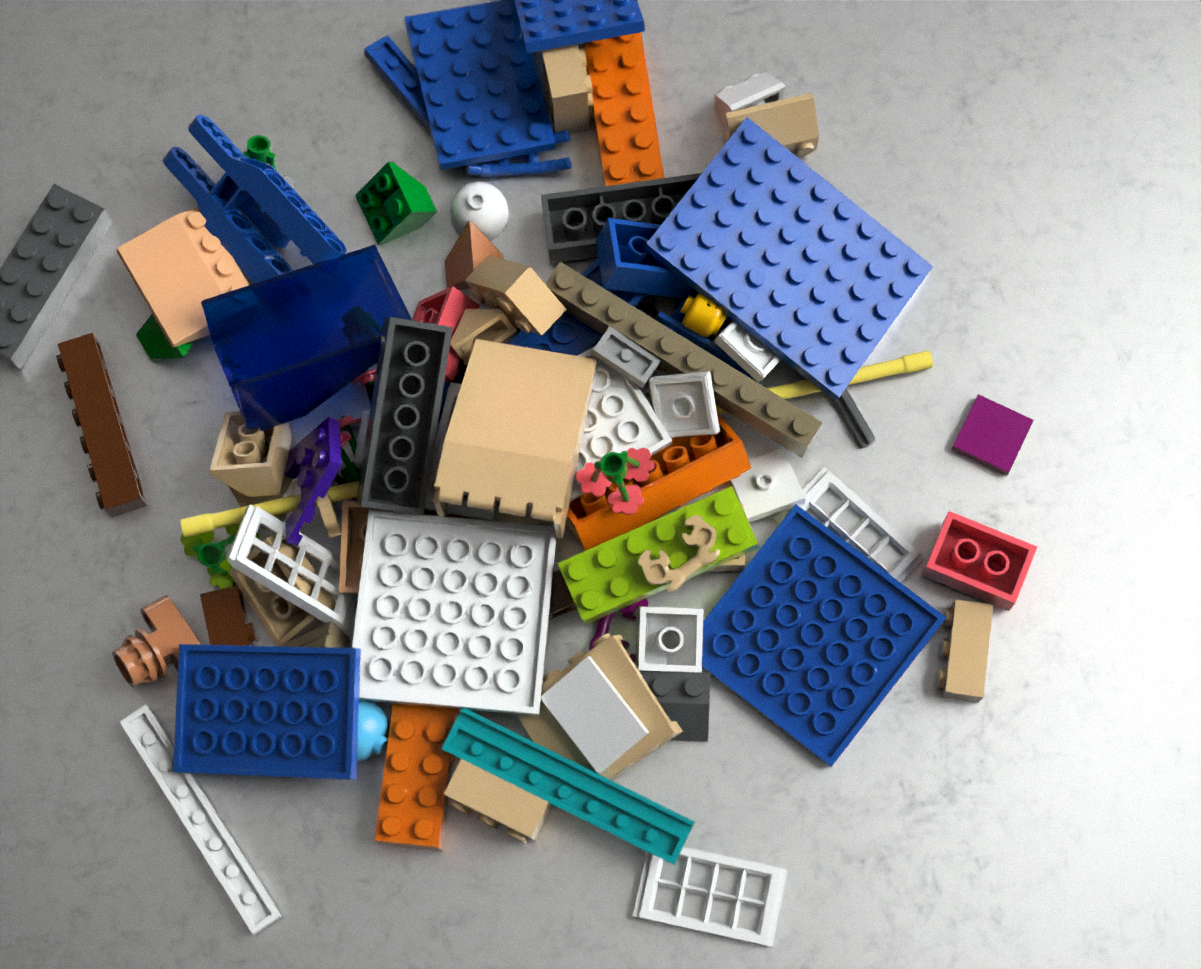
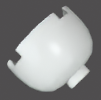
[450,182,509,241]

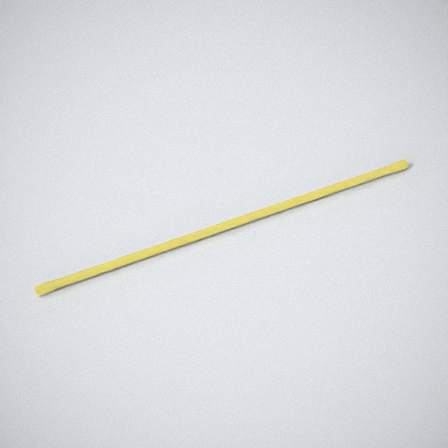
[180,350,933,537]

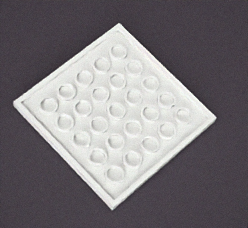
[352,510,556,716]

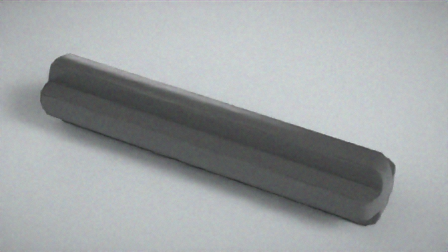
[832,388,875,448]

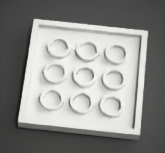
[570,346,672,502]

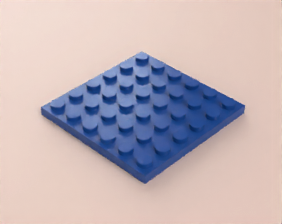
[702,504,947,768]

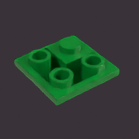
[355,162,437,245]

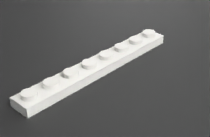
[120,704,282,935]

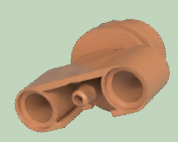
[112,595,201,687]

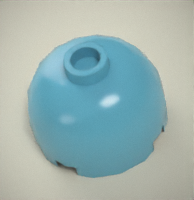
[357,700,388,762]

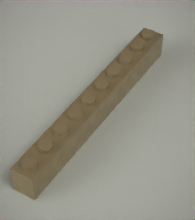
[545,262,822,458]

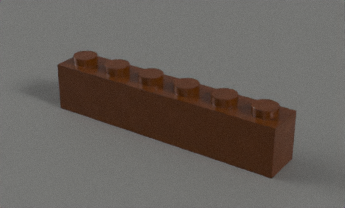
[56,333,147,517]

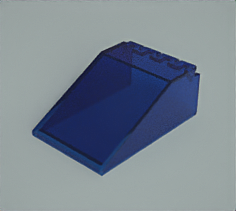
[201,244,412,431]

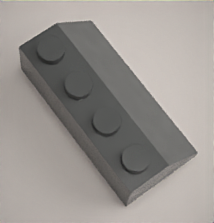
[639,671,710,742]

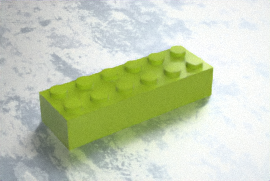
[557,486,758,625]

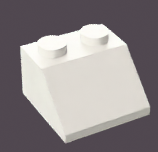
[714,71,785,125]
[635,606,703,672]

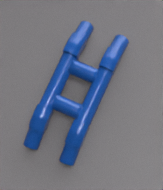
[465,130,572,178]

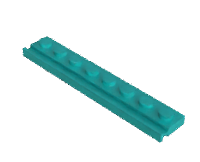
[441,707,695,865]

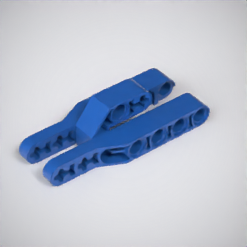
[163,115,347,315]

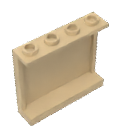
[516,633,683,780]

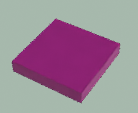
[952,394,1034,475]

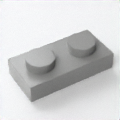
[591,326,661,388]

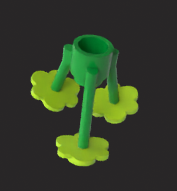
[180,523,259,589]

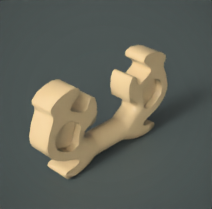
[316,492,341,538]
[638,515,720,592]

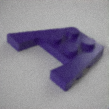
[284,417,342,546]

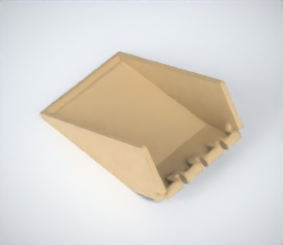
[433,339,597,538]

